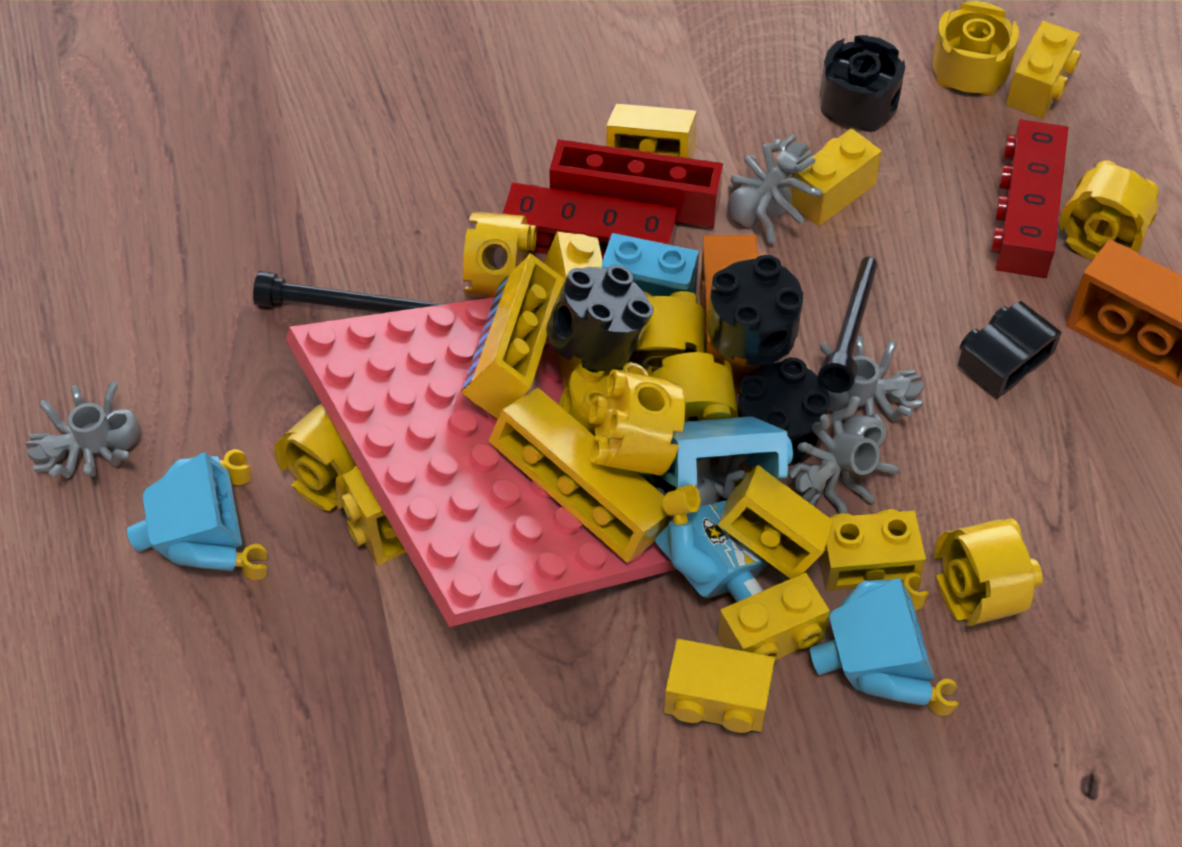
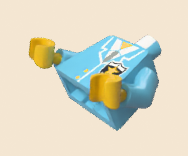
[127,449,267,581]
[655,472,769,602]
[810,573,959,716]

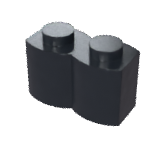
[958,301,1062,397]

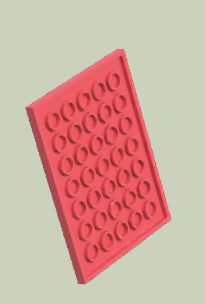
[286,297,677,627]

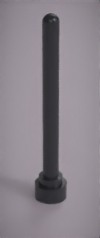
[818,256,877,393]
[253,271,443,313]

